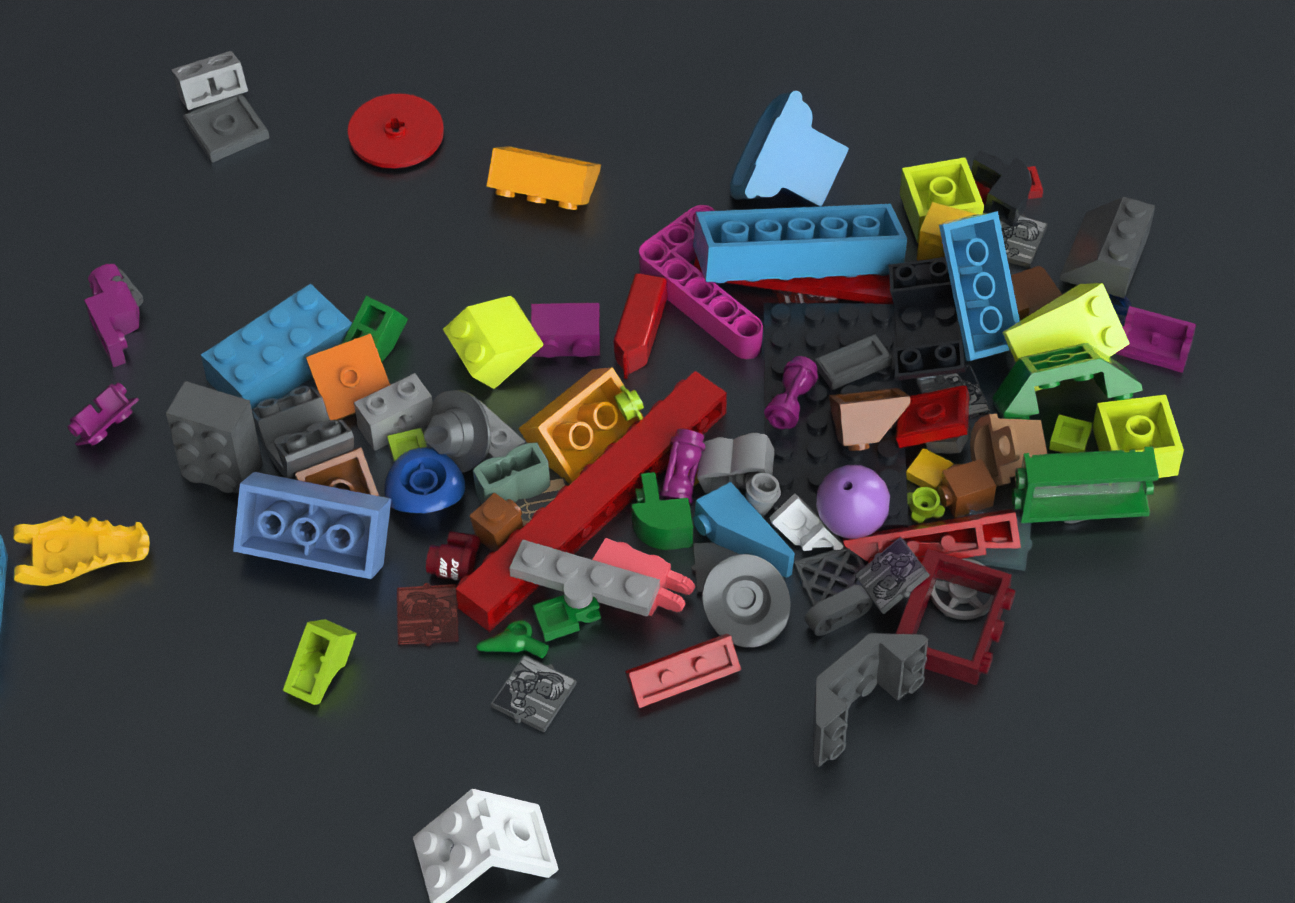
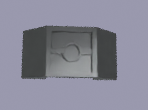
[252,386,354,479]
[813,633,928,767]

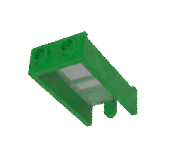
[1012,446,1159,523]

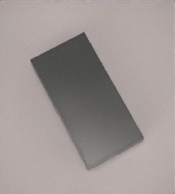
[815,334,892,390]

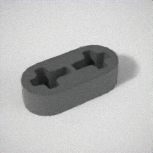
[805,585,873,636]

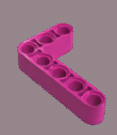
[639,205,763,359]

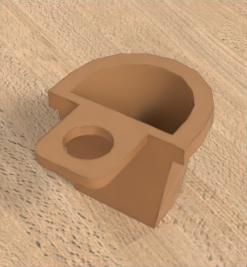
[970,413,1047,486]

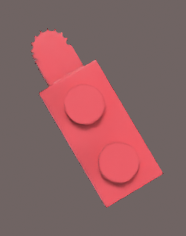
[592,538,696,616]

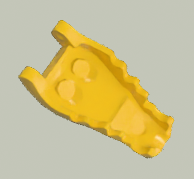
[13,516,150,586]

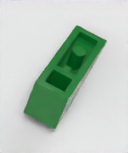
[342,296,408,362]

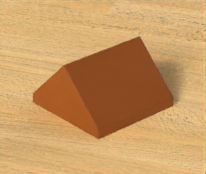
[294,447,379,528]

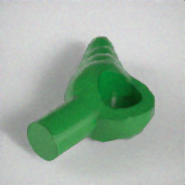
[476,620,549,658]

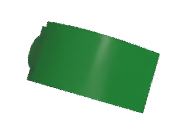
[631,472,693,550]

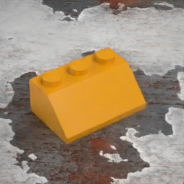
[486,146,601,210]
[518,367,644,484]

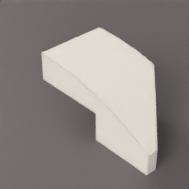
[769,494,844,551]

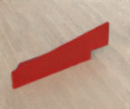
[842,509,1021,563]

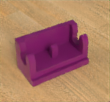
[1116,306,1196,373]

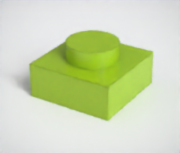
[1049,414,1093,453]
[387,428,427,462]

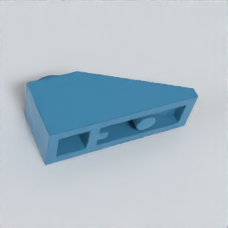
[693,482,795,578]

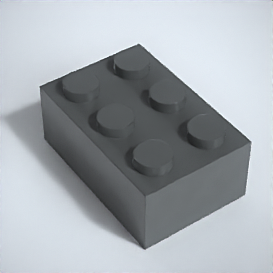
[166,381,263,494]

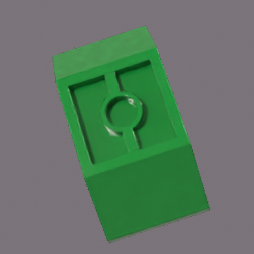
[992,343,1143,420]

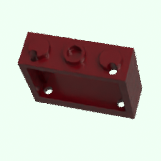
[896,549,1016,685]

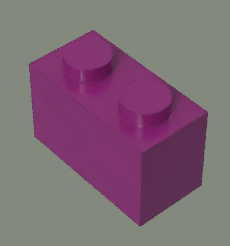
[531,303,600,358]

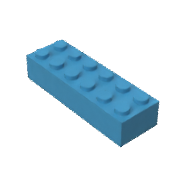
[693,204,907,283]

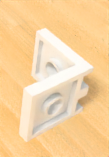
[413,789,559,903]

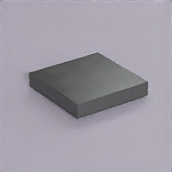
[183,93,269,163]

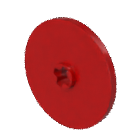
[348,94,444,168]

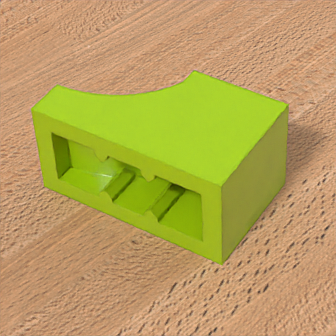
[283,619,357,705]

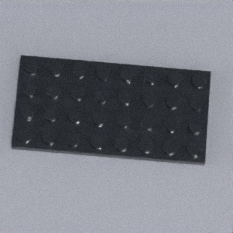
[764,303,909,532]

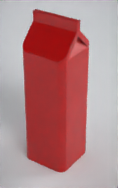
[613,274,668,379]

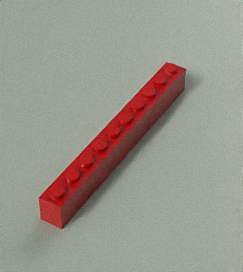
[456,371,727,632]

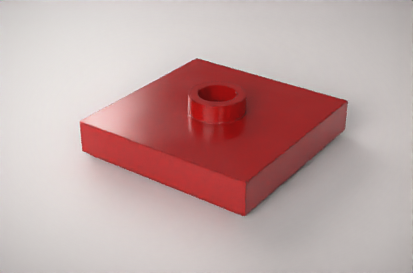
[896,385,969,448]

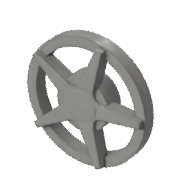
[930,558,994,620]

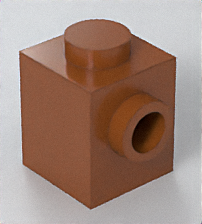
[938,459,996,518]
[470,493,524,552]

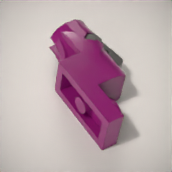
[84,264,144,368]

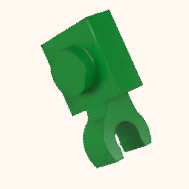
[533,595,601,642]

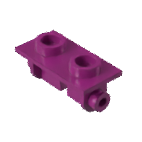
[67,382,139,446]

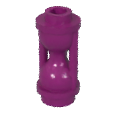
[764,356,818,429]
[659,429,706,506]

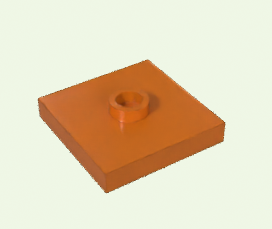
[306,333,390,420]

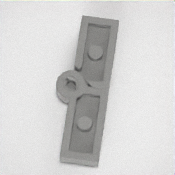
[509,540,660,617]

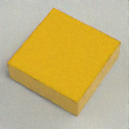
[906,448,954,492]

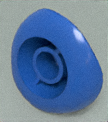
[384,447,465,513]

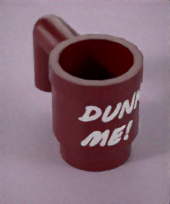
[426,531,480,581]

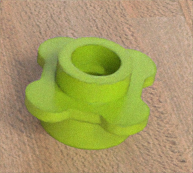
[614,385,644,421]
[907,487,945,523]

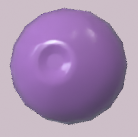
[816,465,890,539]

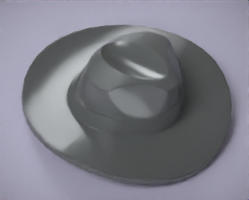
[423,390,491,472]
[702,554,790,647]

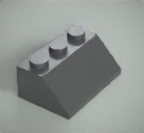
[1059,197,1155,298]

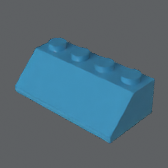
[939,211,1020,361]

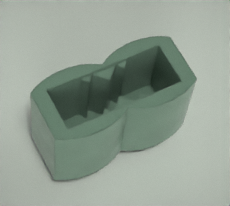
[473,443,550,504]

